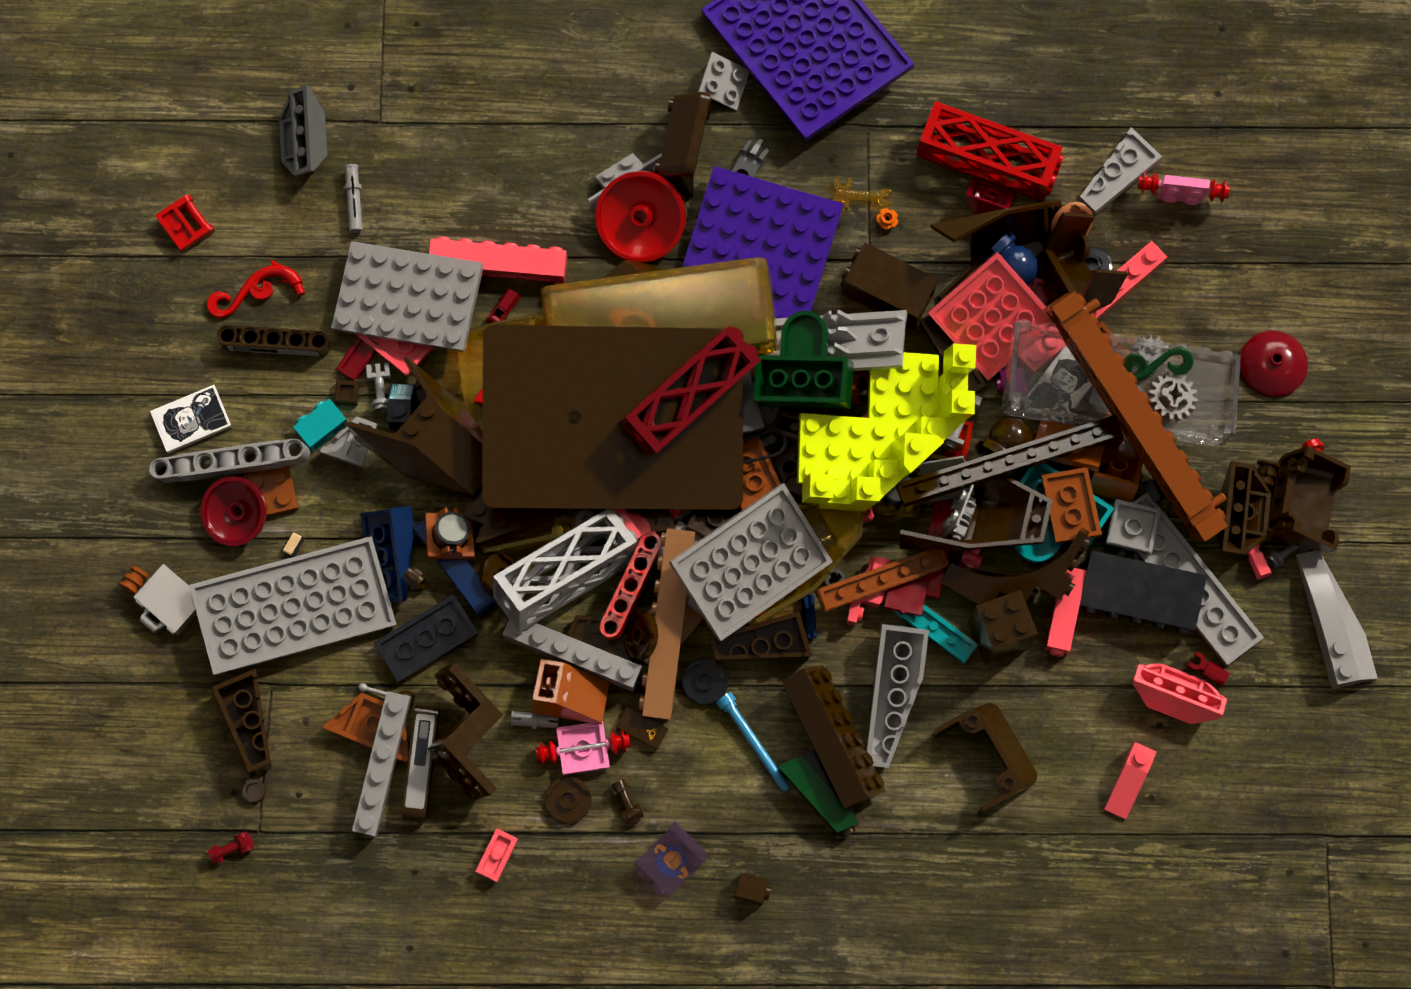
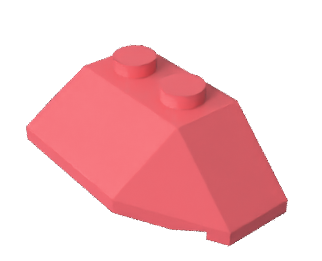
[1132,664,1227,724]

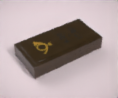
[616,707,669,750]

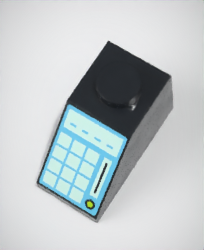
[387,383,415,429]

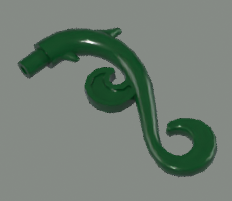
[1124,347,1194,382]

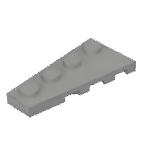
[1080,127,1162,215]

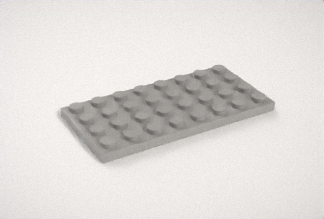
[189,536,396,676]

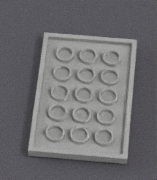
[331,241,484,352]
[669,484,833,641]

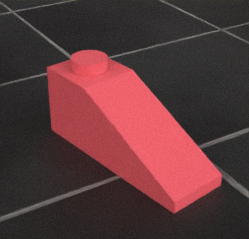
[1104,742,1156,820]

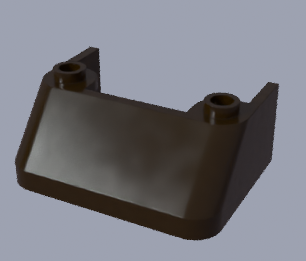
[654,92,711,197]
[1037,212,1128,314]
[932,703,1037,816]

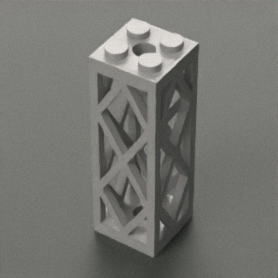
[493,509,638,632]

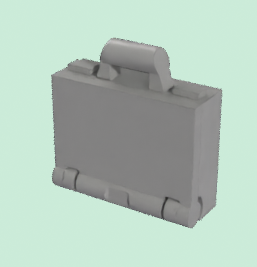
[134,564,197,636]

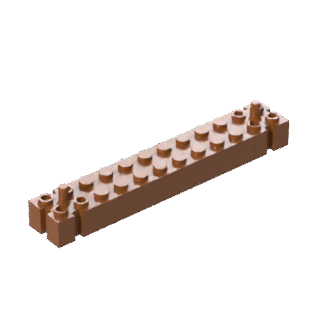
[1043,291,1228,542]

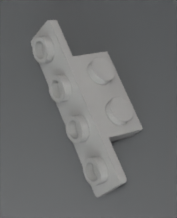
[587,153,662,215]

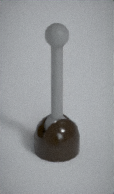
[358,683,415,711]

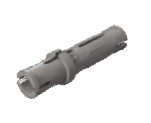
[343,164,363,233]

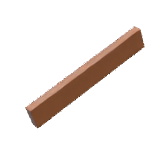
[815,549,950,612]

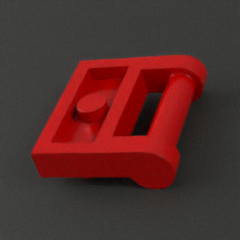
[155,194,215,253]

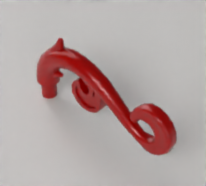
[207,260,306,319]

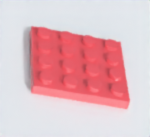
[928,252,1054,381]

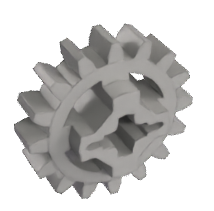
[1147,372,1198,422]

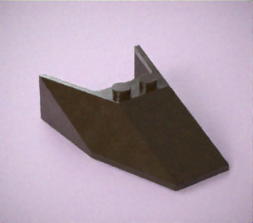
[931,200,1062,301]
[347,356,482,497]
[899,454,1053,550]

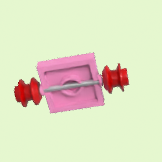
[1137,172,1230,205]
[535,721,631,775]

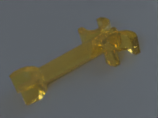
[833,176,892,210]

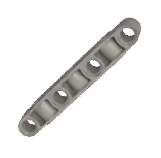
[149,439,310,483]

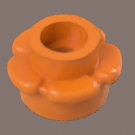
[876,208,898,230]

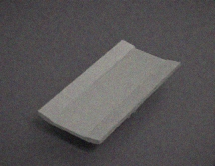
[767,310,907,371]

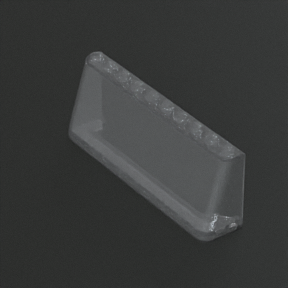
[1001,320,1241,446]

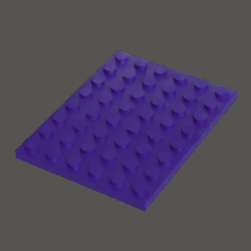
[701,0,914,141]

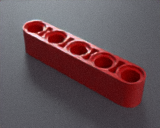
[600,532,663,640]

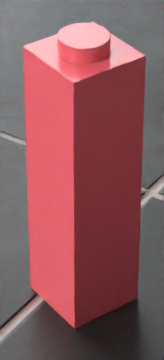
[1045,568,1087,657]

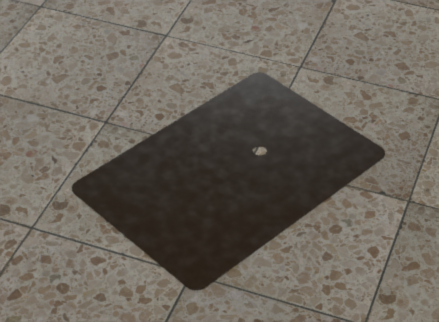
[482,324,743,510]

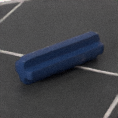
[801,594,817,640]

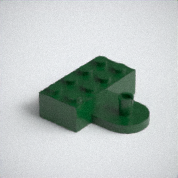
[753,311,854,409]

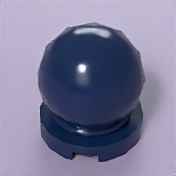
[979,232,1038,286]

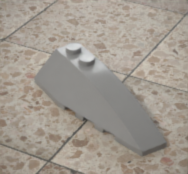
[1296,550,1378,689]
[866,624,929,768]

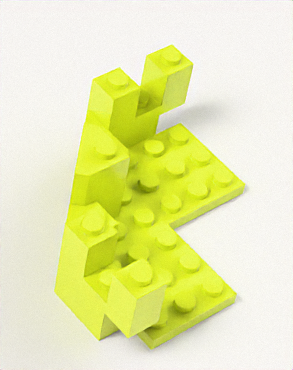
[797,343,976,511]

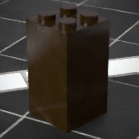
[840,242,938,331]
[968,590,1038,665]

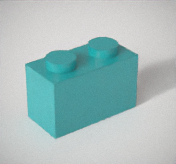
[293,399,348,453]

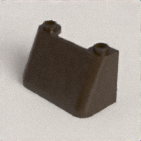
[1267,446,1351,553]

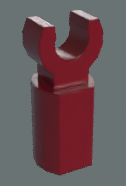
[1187,652,1230,686]

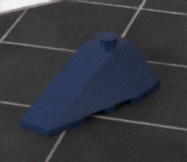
[360,506,414,603]

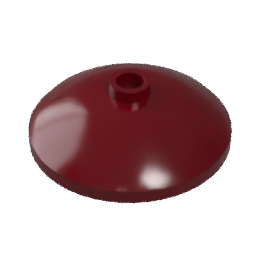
[1239,331,1308,397]
[201,477,267,546]

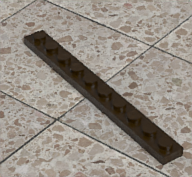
[896,415,1123,508]

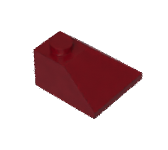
[965,177,1016,215]

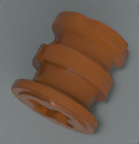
[118,565,149,595]

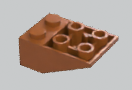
[532,659,610,724]

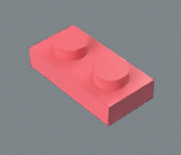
[476,828,518,882]

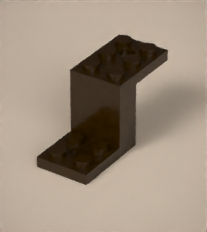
[427,663,503,800]

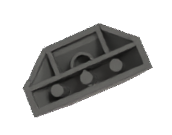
[279,85,327,177]

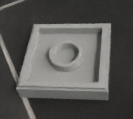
[1105,499,1161,555]

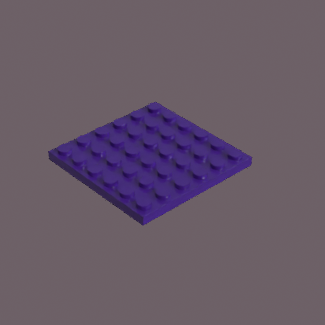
[674,166,844,323]

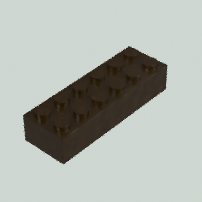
[782,665,886,809]

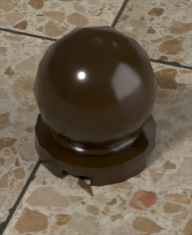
[975,416,1034,476]

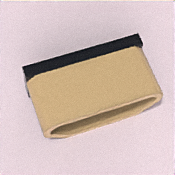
[283,533,305,557]

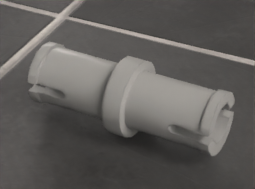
[511,711,559,729]

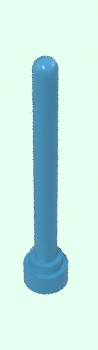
[716,692,789,791]

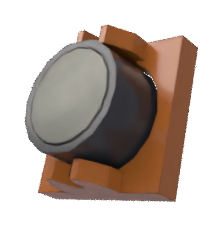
[424,508,474,559]

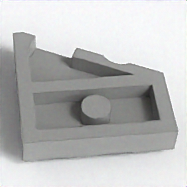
[320,416,379,468]

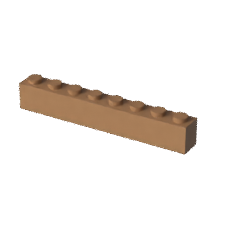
[639,528,696,719]

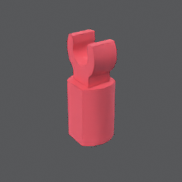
[1246,543,1272,580]

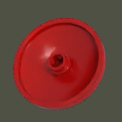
[595,171,686,262]

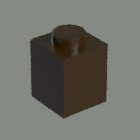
[735,873,772,905]

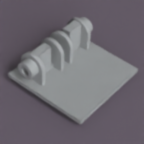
[698,52,749,111]
[942,485,976,542]

